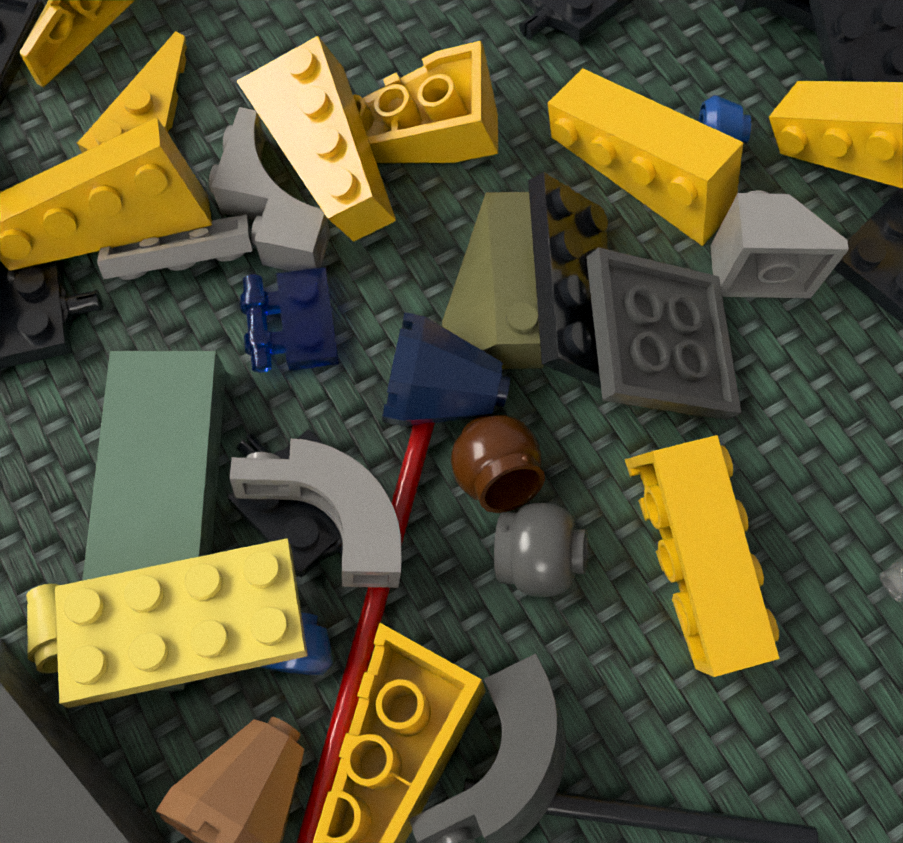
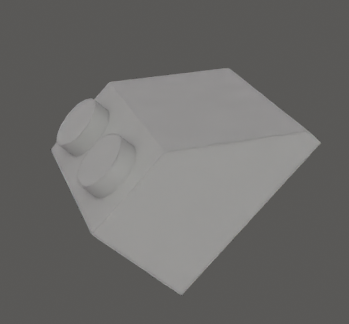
[710,190,849,298]

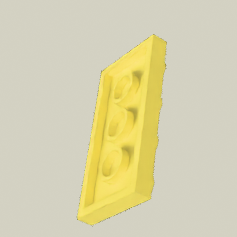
[55,538,308,708]

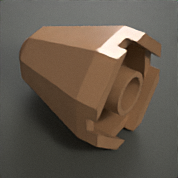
[156,717,304,843]

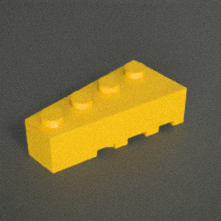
[548,68,743,246]
[769,81,903,189]
[0,117,212,271]
[624,435,780,677]
[313,623,486,843]

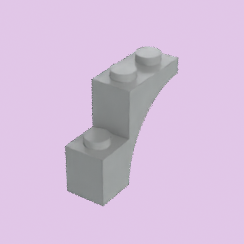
[209,107,331,276]

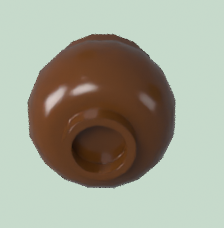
[451,415,545,513]

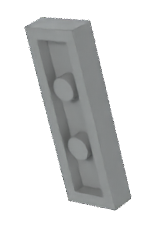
[97,214,253,280]

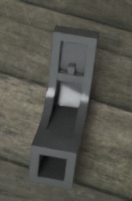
[409,654,566,843]

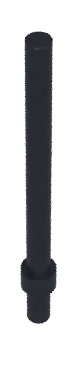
[463,778,818,843]

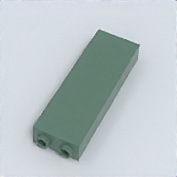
[82,351,226,691]

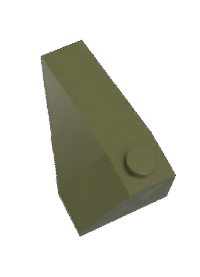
[442,192,544,369]

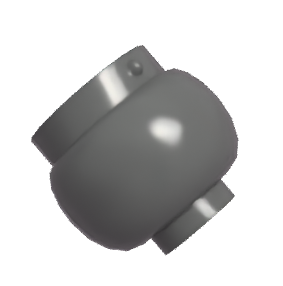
[494,503,588,597]

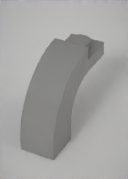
[230,438,401,588]

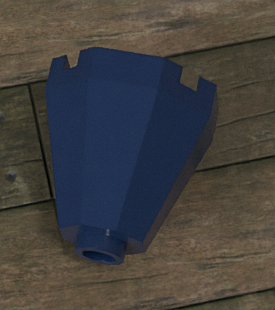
[382,312,510,426]

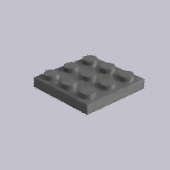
[586,247,741,420]

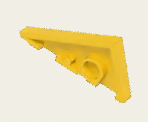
[77,31,187,153]

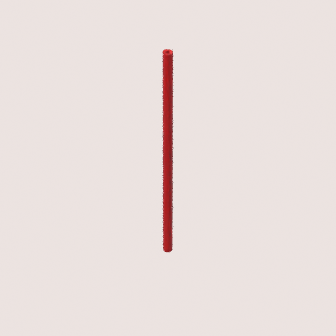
[297,423,435,843]

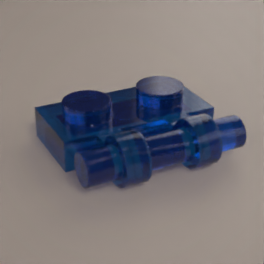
[240,267,339,373]

